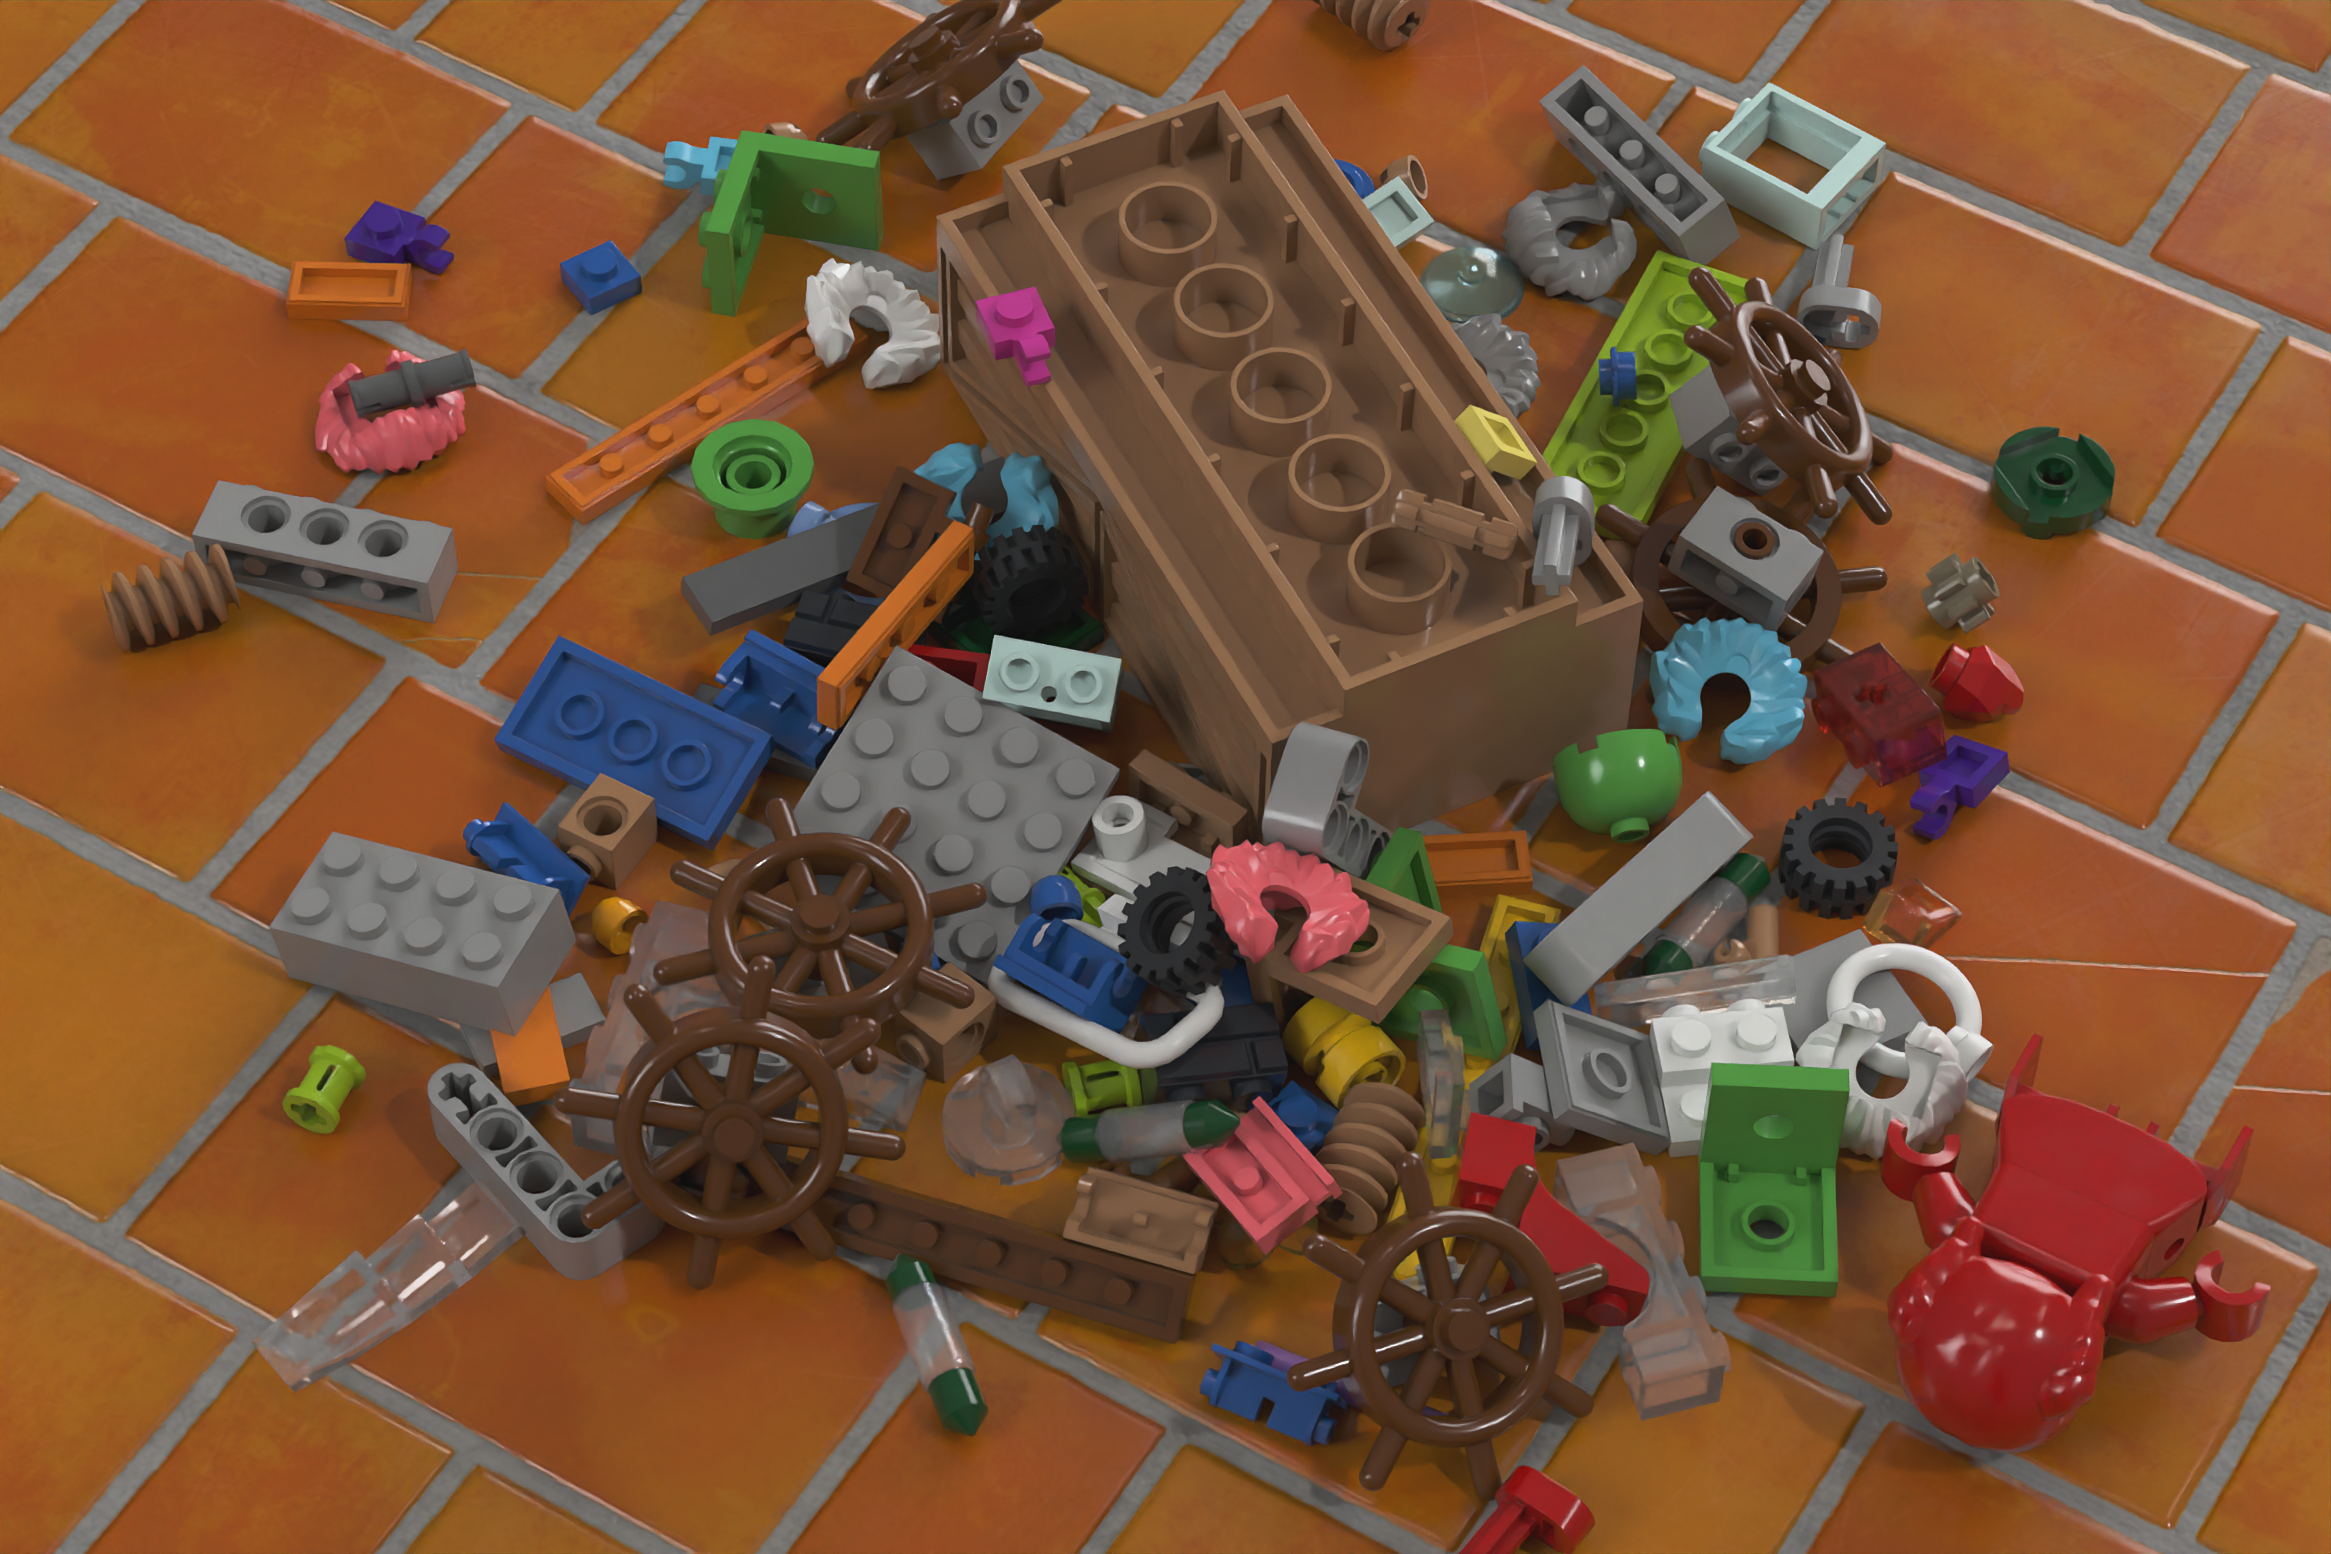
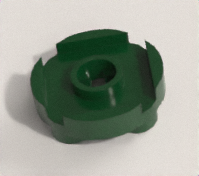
[1990,426,2115,540]

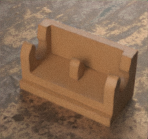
[1062,1166,1220,1274]

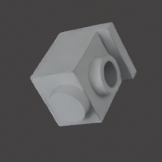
[1469,1053,1576,1154]

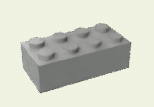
[269,832,576,1037]

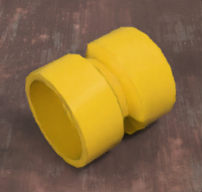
[1282,997,1406,1111]

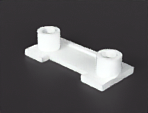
[1071,795,1277,960]

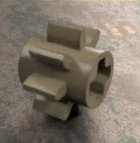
[1921,553,2000,634]

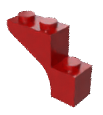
[1448,1112,1650,1329]

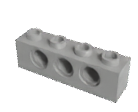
[1539,65,1741,266]
[192,480,458,623]

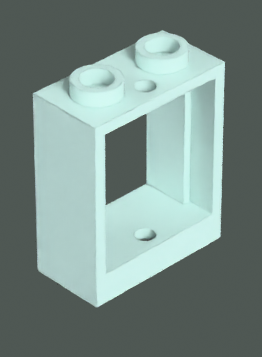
[1699,82,1886,250]
[982,635,1124,733]

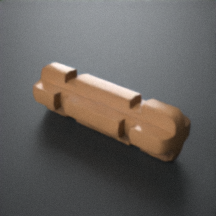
[1391,489,1518,561]

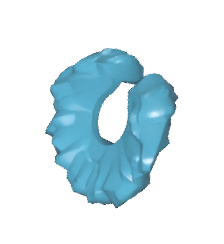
[913,443,1059,560]
[1649,617,1807,765]

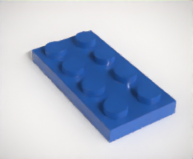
[494,636,777,851]

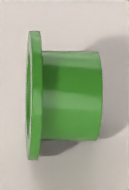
[691,419,814,539]

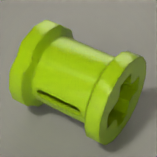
[282,1045,367,1134]
[1062,1059,1142,1117]

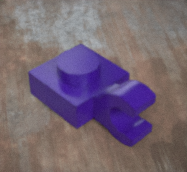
[344,201,454,274]
[1910,735,2010,840]

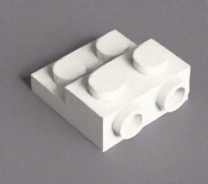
[1649,999,1795,1157]

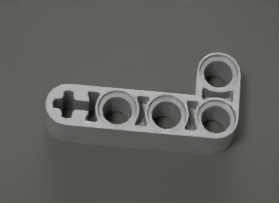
[1262,722,1394,881]
[427,1063,666,1280]

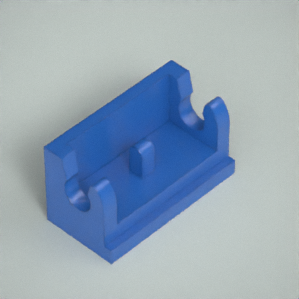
[713,629,853,769]
[993,913,1149,1034]

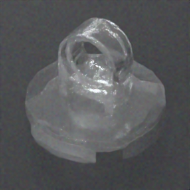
[941,1054,1075,1186]

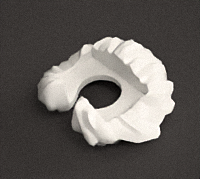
[804,258,940,389]
[1795,1002,1968,1160]

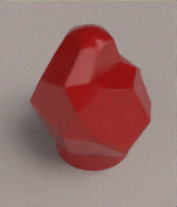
[1928,643,2024,722]

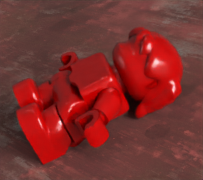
[1880,1033,2271,1453]

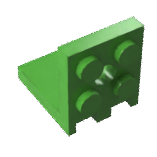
[698,130,884,317]
[1349,827,1508,1061]
[1698,1062,1850,1297]

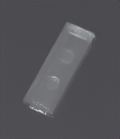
[1594,954,1797,1029]

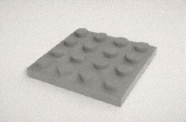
[793,645,1120,991]

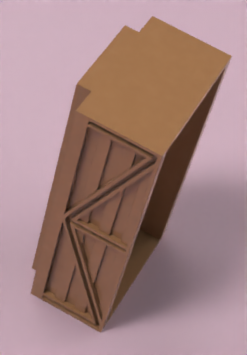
[936,90,1644,846]

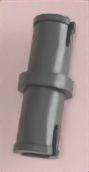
[348,349,476,419]

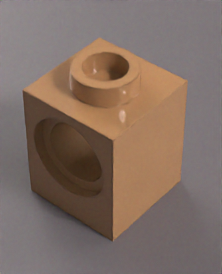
[558,773,659,891]
[895,961,999,1084]

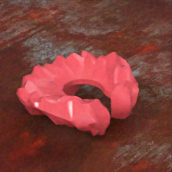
[315,350,466,475]
[1206,840,1370,973]

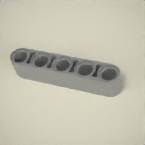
[1522,791,1754,1007]

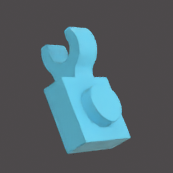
[663,136,738,196]

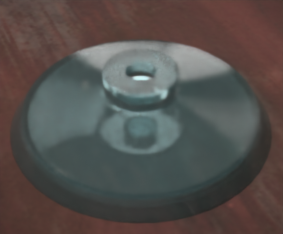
[1419,246,1524,324]

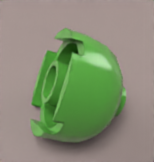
[1551,729,1683,843]

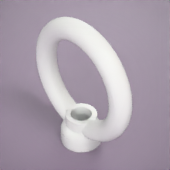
[1826,943,1994,1084]

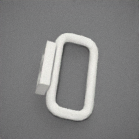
[987,893,1224,1069]

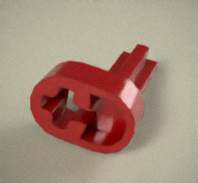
[1459,1465,1596,1554]

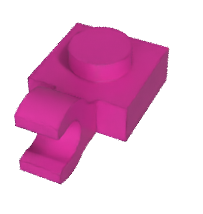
[975,286,1055,387]

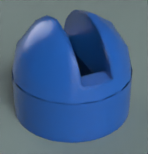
[1029,875,1084,925]

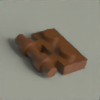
[845,466,996,624]

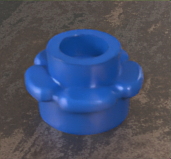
[1598,347,1637,407]

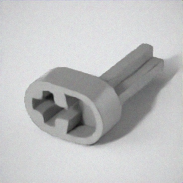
[1796,234,1883,348]
[1532,476,1595,596]

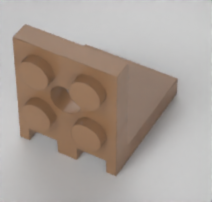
[1244,862,1454,1061]

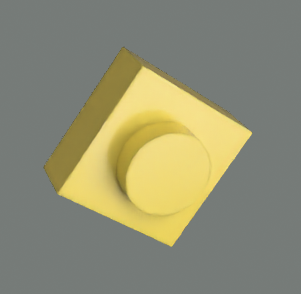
[1454,405,1537,480]

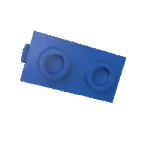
[463,803,591,917]
[1200,1340,1350,1447]

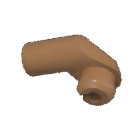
[1713,904,1779,984]

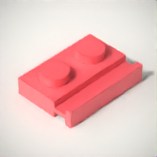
[1183,1096,1343,1255]

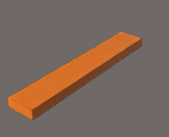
[545,318,869,526]

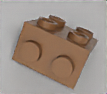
[1074,749,1248,901]

